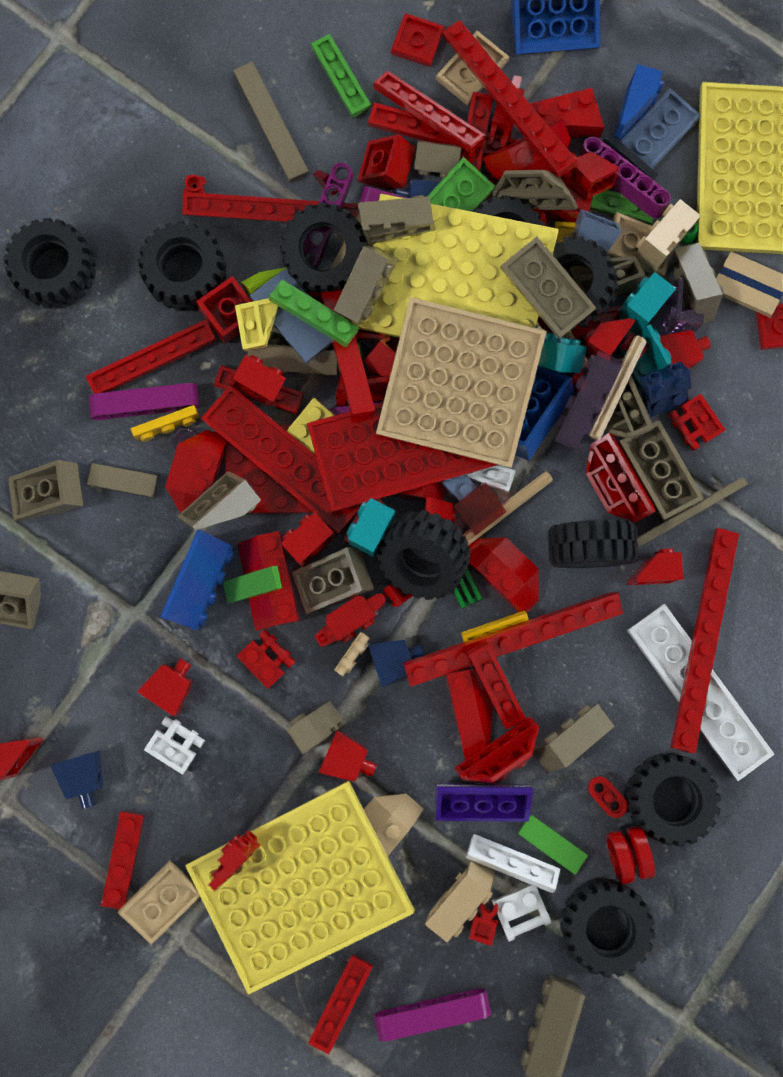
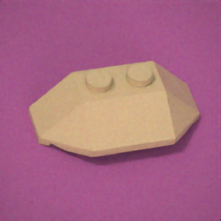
[364,793,424,857]

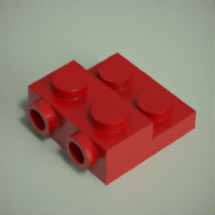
[208,831,261,892]

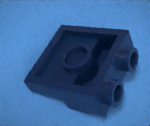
[640,362,691,417]

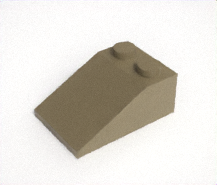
[8,460,83,521]
[177,471,261,530]
[292,547,374,614]

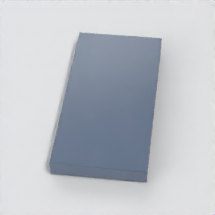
[620,88,700,169]
[250,269,333,364]

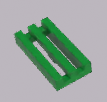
[454,568,482,609]

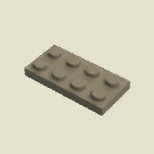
[500,237,596,339]

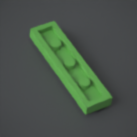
[311,34,371,118]
[269,280,359,348]

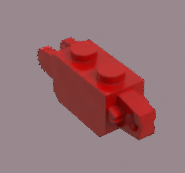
[487,75,525,148]
[314,593,386,647]

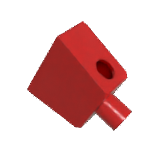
[565,152,620,200]
[660,330,711,369]
[137,658,193,716]
[319,730,377,781]

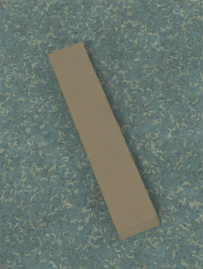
[233,62,309,183]
[637,477,748,547]

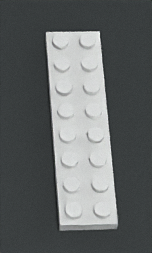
[627,604,775,781]

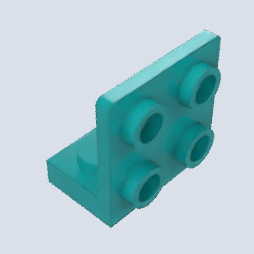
[617,324,671,386]

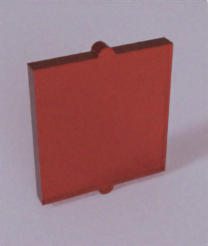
[454,482,506,535]

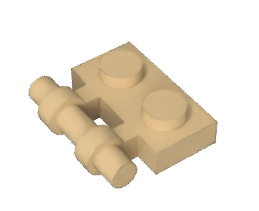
[334,632,370,676]

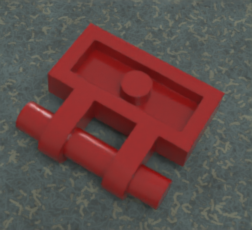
[668,394,725,451]
[237,629,296,689]

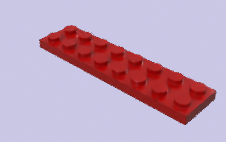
[201,385,362,534]

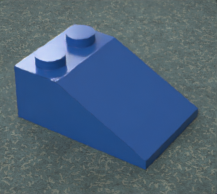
[614,64,664,140]

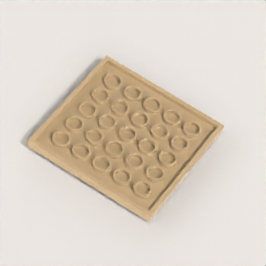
[376,297,546,468]

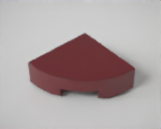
[312,170,339,196]

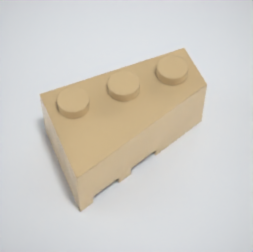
[634,199,701,272]

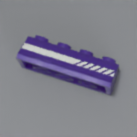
[435,783,533,822]

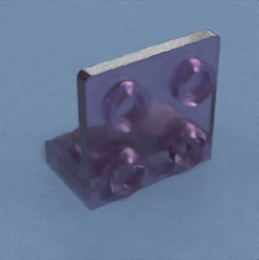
[663,278,704,334]

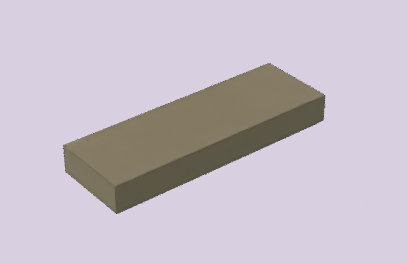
[87,463,159,498]

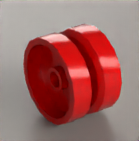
[606,825,655,885]

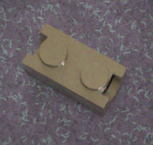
[414,140,461,177]

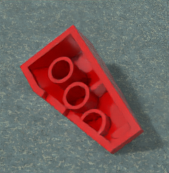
[445,668,493,760]

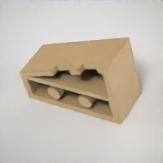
[425,860,495,942]

